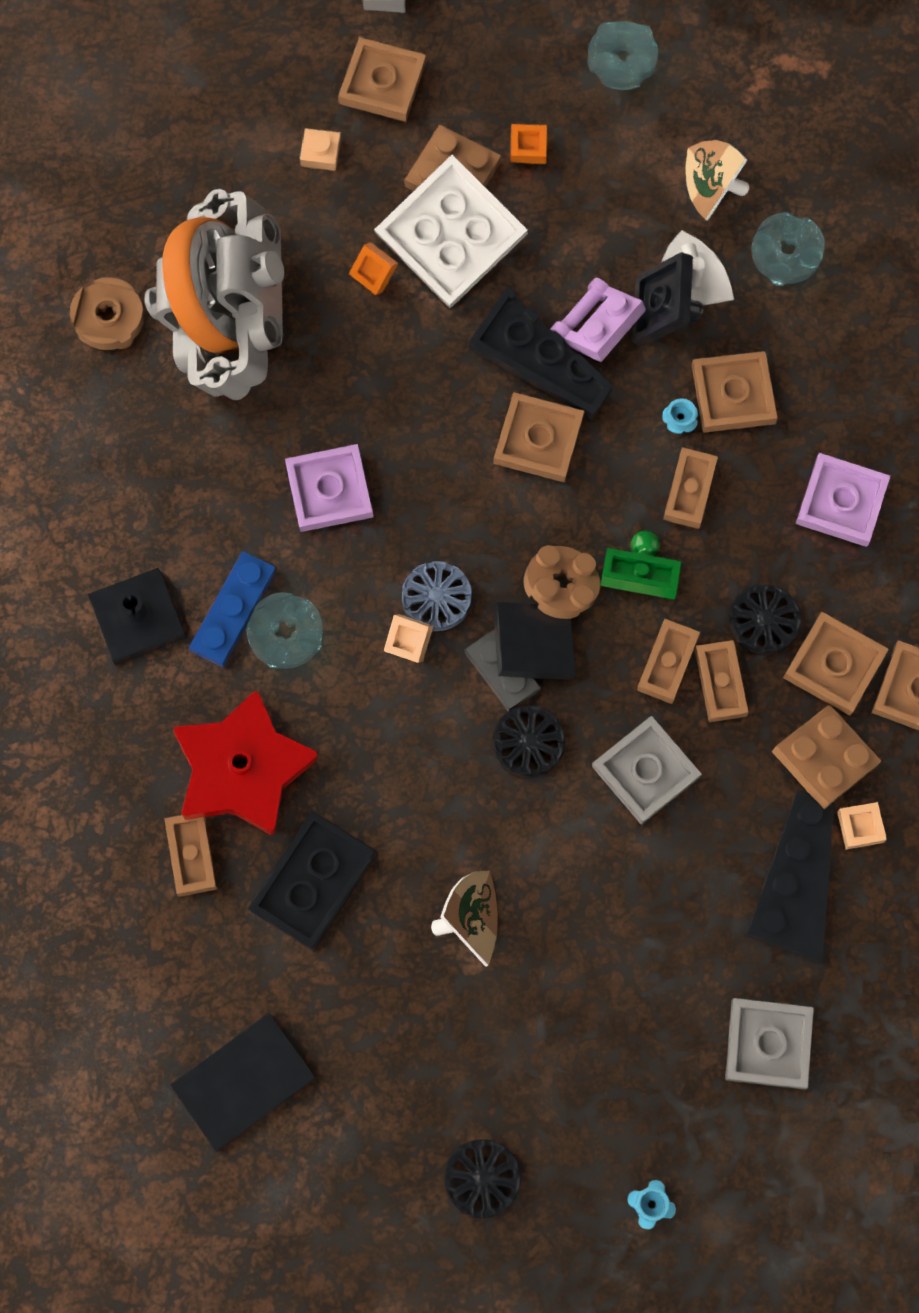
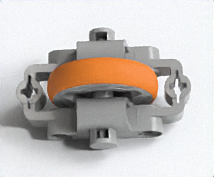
[145,189,284,400]

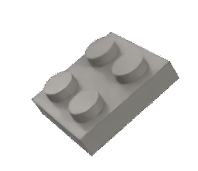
[592,716,702,825]
[725,998,813,1090]

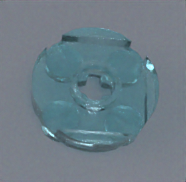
[588,21,658,90]
[751,212,825,286]
[246,592,323,670]

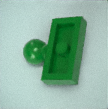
[600,530,681,600]

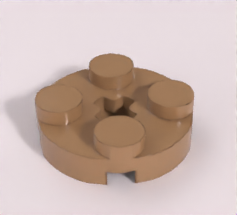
[70,277,145,350]
[524,545,600,619]

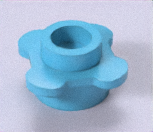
[628,1180,676,1229]

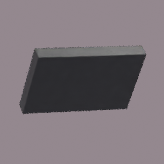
[247,811,378,952]
[170,1013,316,1152]

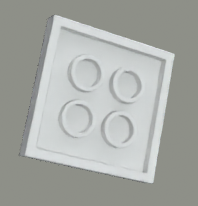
[374,155,528,308]

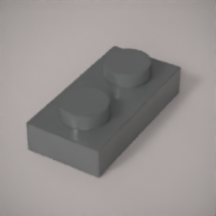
[465,629,540,711]

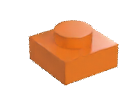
[510,124,547,164]
[349,242,399,295]

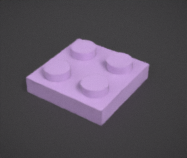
[285,444,373,532]
[796,453,890,547]

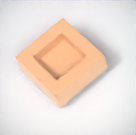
[300,128,341,171]
[384,614,433,663]
[837,802,887,850]

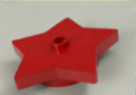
[173,691,318,835]

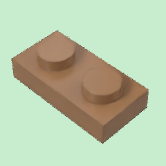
[663,447,718,529]
[637,619,700,704]
[695,640,749,722]
[164,815,217,897]

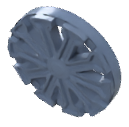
[401,561,472,631]

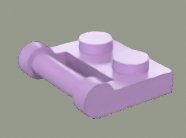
[550,278,646,362]

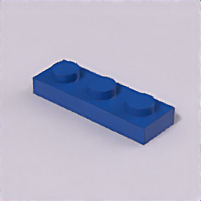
[189,551,277,668]

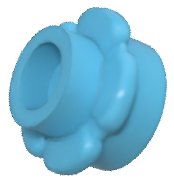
[662,399,699,434]

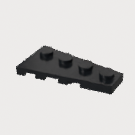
[469,286,613,420]
[745,790,835,964]

